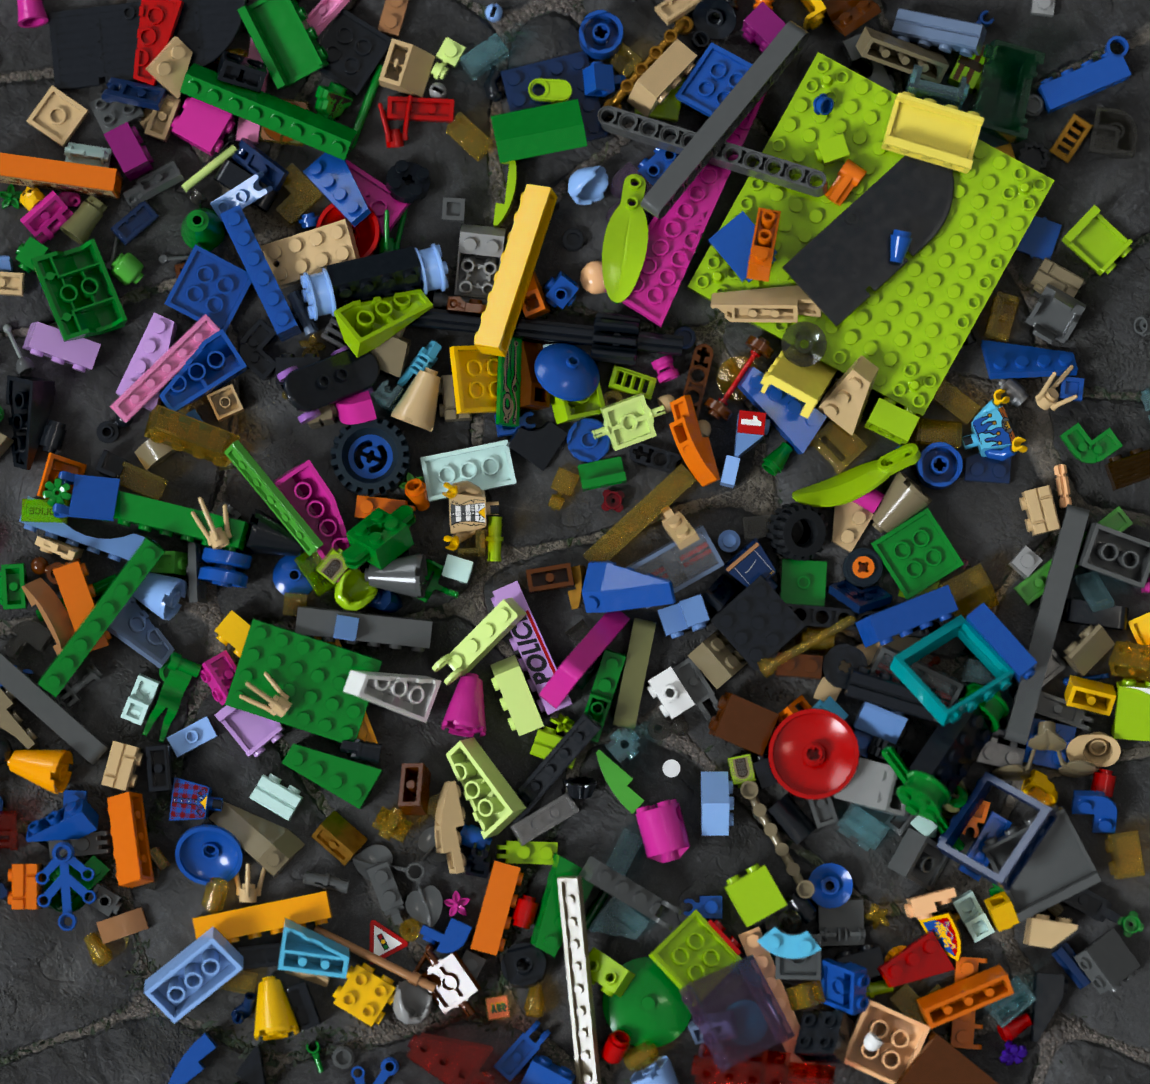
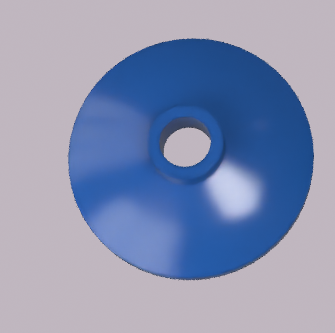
[273,554,318,598]
[808,863,853,908]

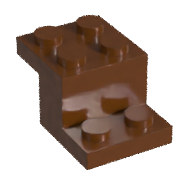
[822,0,881,36]

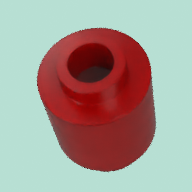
[1090,769,1116,798]
[512,895,539,930]
[601,1030,630,1064]

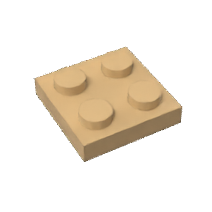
[27,86,89,148]

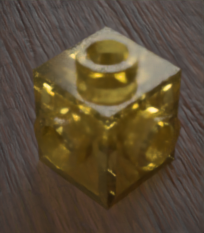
[372,806,413,842]

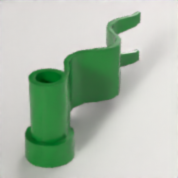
[142,651,202,743]

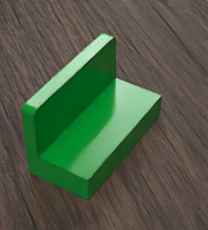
[578,456,627,491]

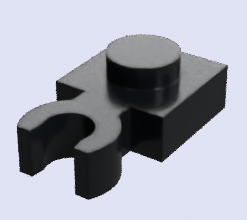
[465,842,491,878]

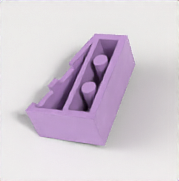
[22,321,101,373]

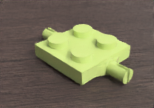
[592,393,666,451]

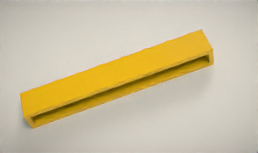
[474,184,558,357]

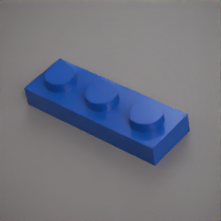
[958,811,1012,881]

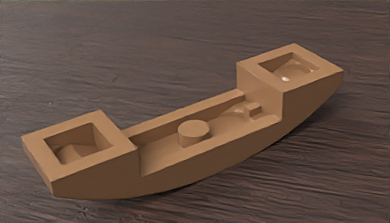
[22,577,75,655]

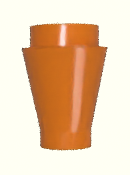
[405,478,430,511]

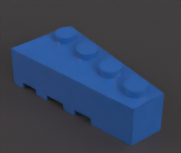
[855,585,958,648]

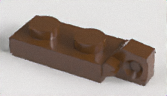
[447,296,487,314]

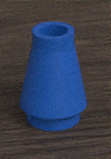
[890,229,912,263]

